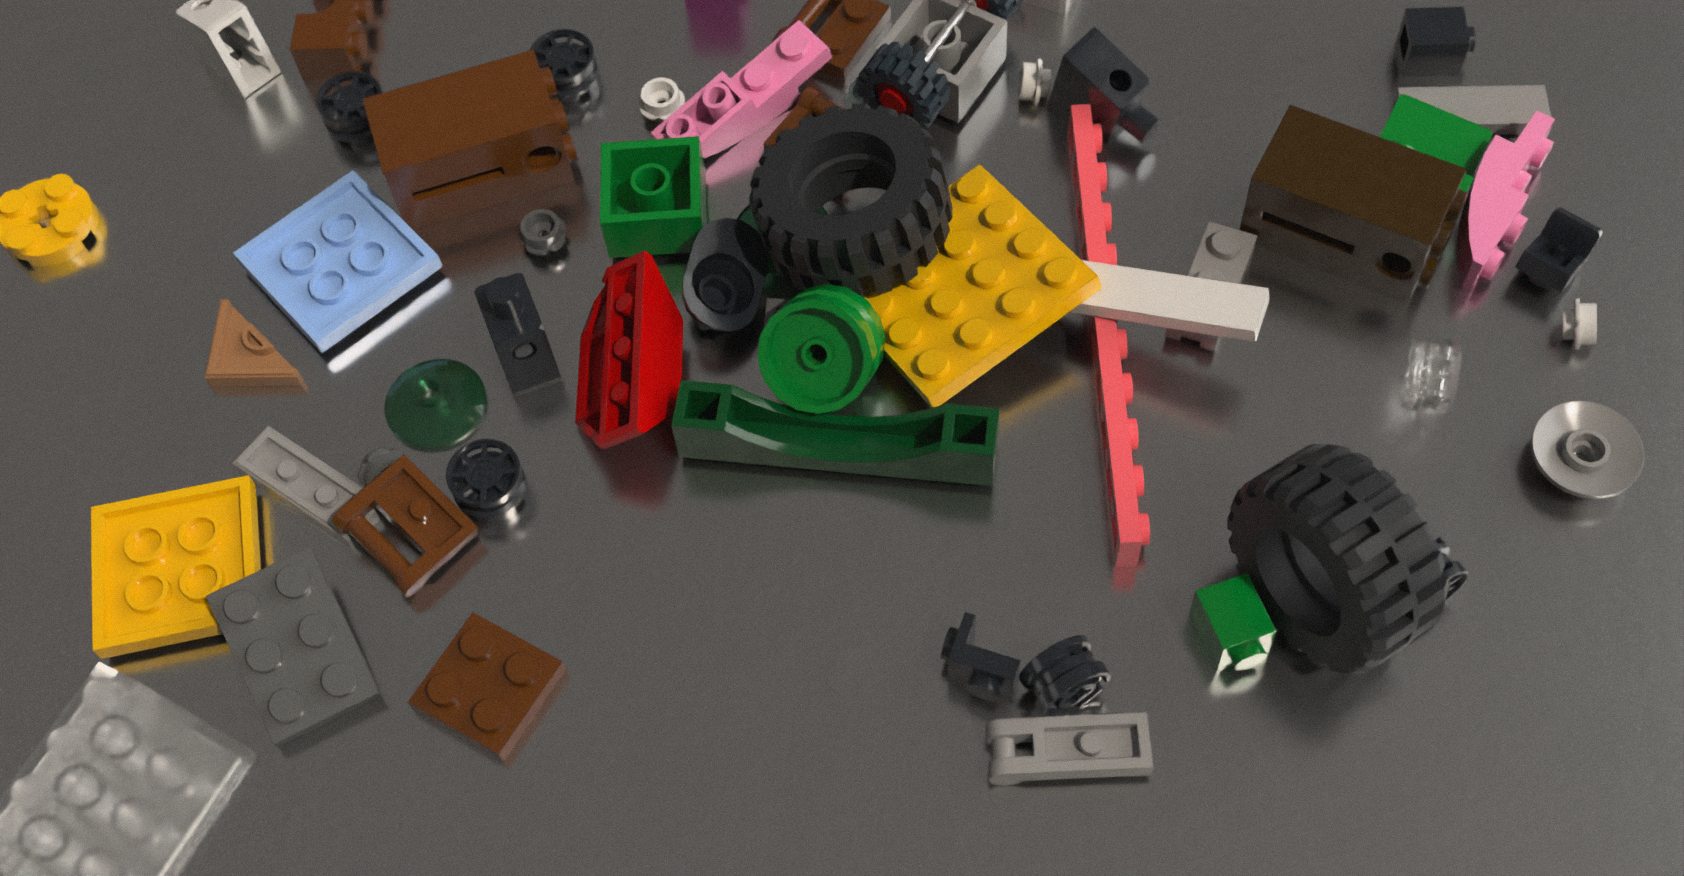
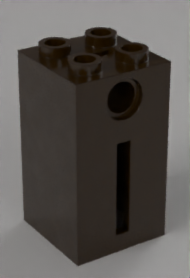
[1239,105,1468,304]

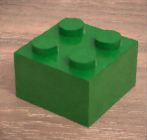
[600,136,707,258]

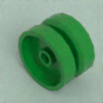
[757,284,886,414]

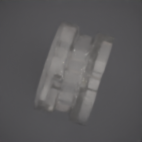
[1402,335,1461,415]

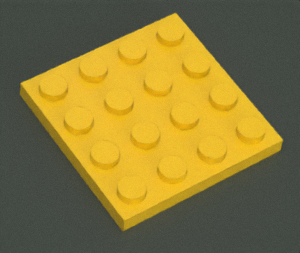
[864,164,1102,408]

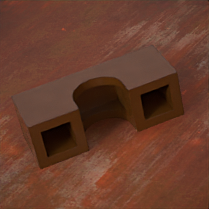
[290,0,373,80]

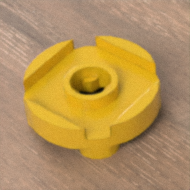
[0,174,99,267]

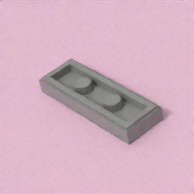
[1395,85,1551,135]
[233,426,383,549]

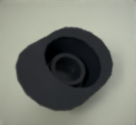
[682,218,769,332]

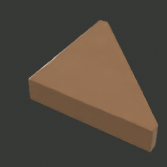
[204,299,303,387]

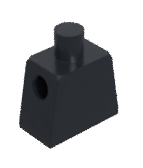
[1046,27,1161,144]
[474,273,562,398]

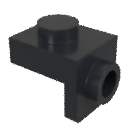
[1515,207,1602,293]
[941,612,1021,702]

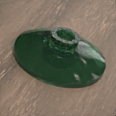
[384,359,487,450]

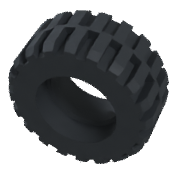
[749,104,952,297]
[1227,444,1448,674]

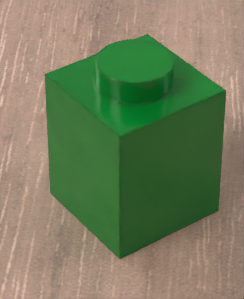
[1189,573,1277,672]

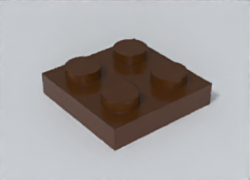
[408,612,566,762]

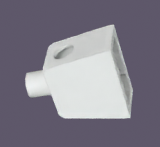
[176,0,281,98]

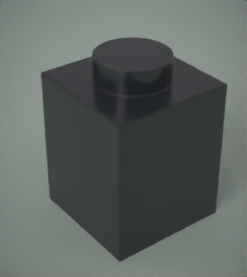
[1396,7,1476,77]

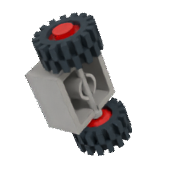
[856,0,1023,130]

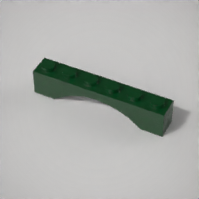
[672,380,1000,486]

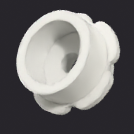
[1018,58,1051,106]
[639,78,685,122]
[1563,298,1597,350]

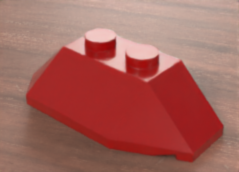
[575,250,684,449]

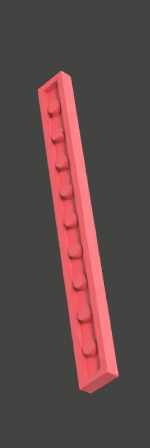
[1067,104,1150,567]

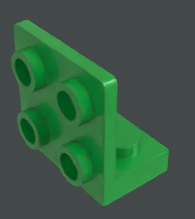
[1380,94,1493,192]

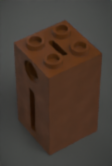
[363,50,578,230]

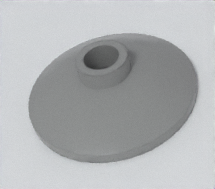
[1531,401,1645,499]

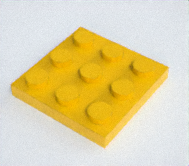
[91,475,261,659]

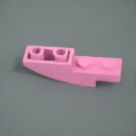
[651,20,832,159]
[1456,110,1555,294]

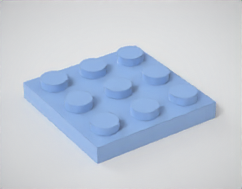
[233,170,443,353]

